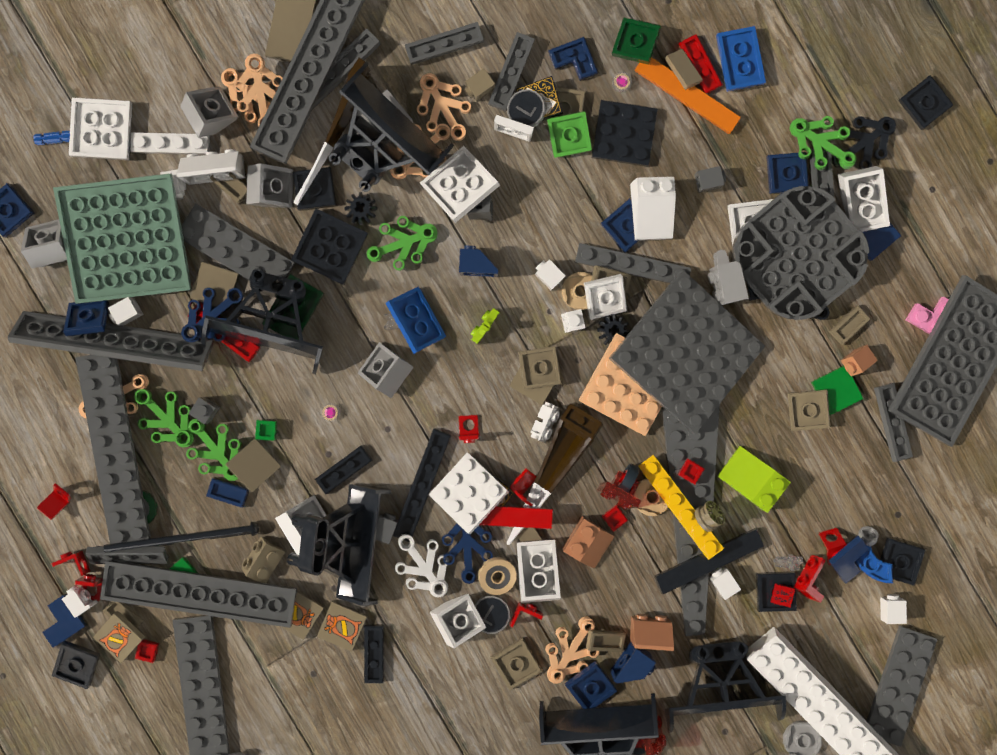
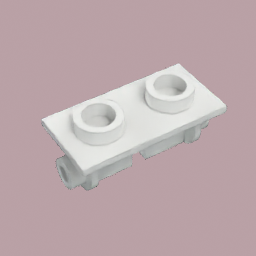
[531,402,560,442]

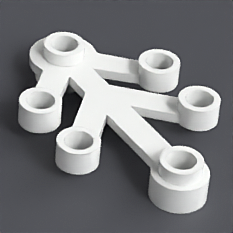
[395,534,449,597]

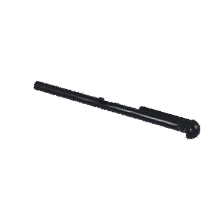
[103,522,259,552]

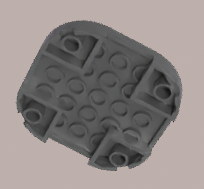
[732,186,869,320]

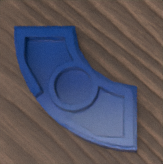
[855,545,893,583]

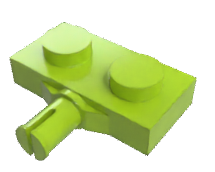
[470,308,500,344]

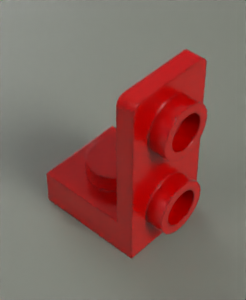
[793,555,826,603]

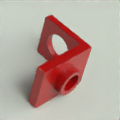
[459,415,479,443]
[509,468,537,507]
[37,483,71,520]
[819,528,847,565]
[51,551,91,576]
[75,574,103,601]
[510,602,543,628]

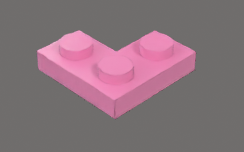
[906,297,949,335]

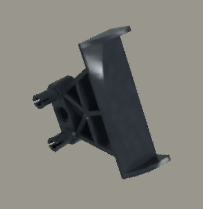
[329,61,454,192]
[201,269,323,375]
[287,484,391,606]
[665,641,786,733]
[539,693,659,755]

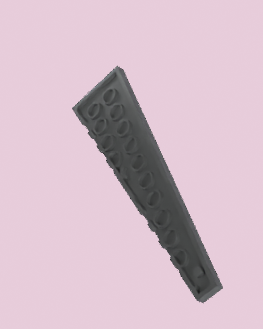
[662,404,720,636]

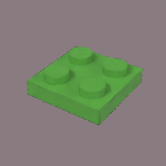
[547,111,592,158]

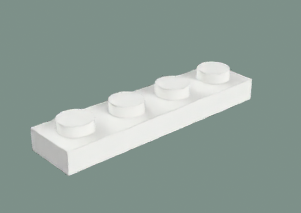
[130,133,210,155]

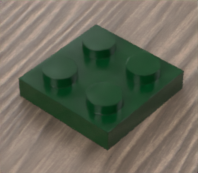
[612,17,661,65]

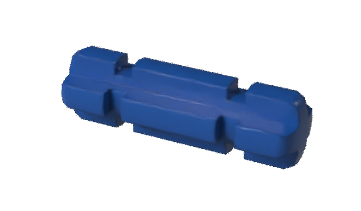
[33,130,70,145]

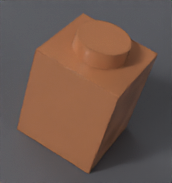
[840,345,878,376]

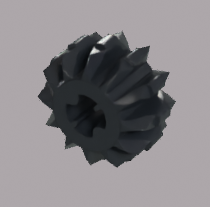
[344,192,378,225]
[597,314,630,345]

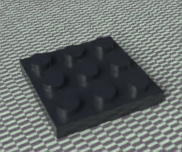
[592,100,658,167]
[291,208,368,285]

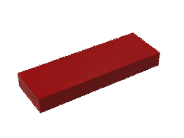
[678,34,723,94]

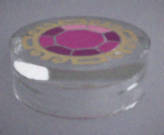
[612,72,632,93]
[321,403,341,422]

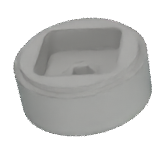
[858,526,879,546]

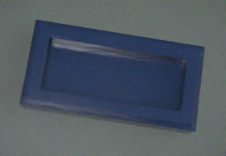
[206,478,249,508]

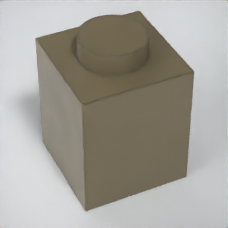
[464,68,495,102]

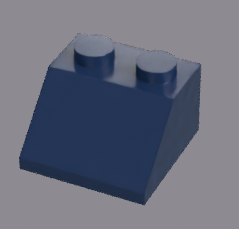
[459,245,498,277]
[610,641,656,683]

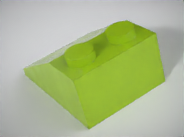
[717,446,791,513]

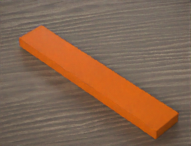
[634,57,741,134]

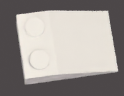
[838,166,890,232]
[630,177,676,240]
[517,540,561,603]

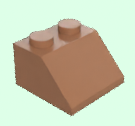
[562,516,615,569]
[630,614,674,651]

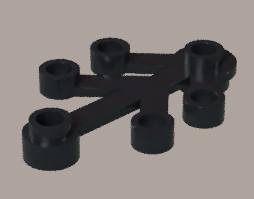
[832,116,896,169]

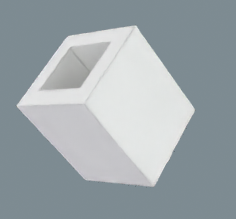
[535,259,565,290]
[108,297,144,326]
[709,567,741,600]
[880,594,907,624]

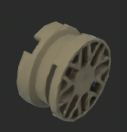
[695,501,725,532]

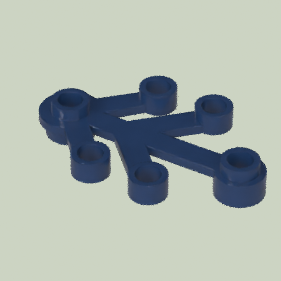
[181,288,244,343]
[442,523,493,584]

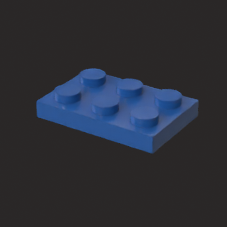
[716,26,766,92]
[386,286,446,354]

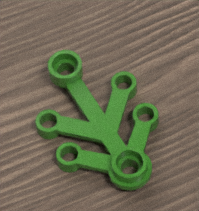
[790,116,856,170]
[367,216,438,271]
[134,389,194,447]
[186,419,241,481]

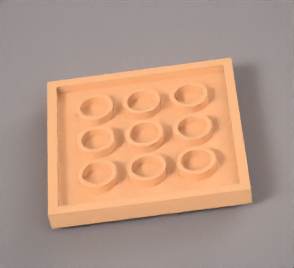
[579,333,662,436]

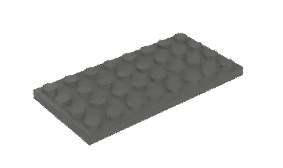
[888,275,997,447]

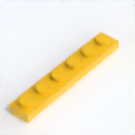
[638,455,724,560]

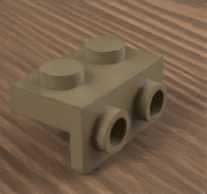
[242,537,285,583]

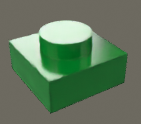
[255,420,277,441]

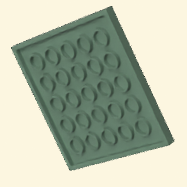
[53,173,192,304]

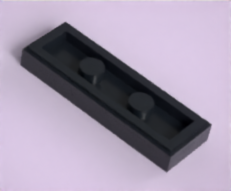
[315,445,373,494]
[364,625,384,683]

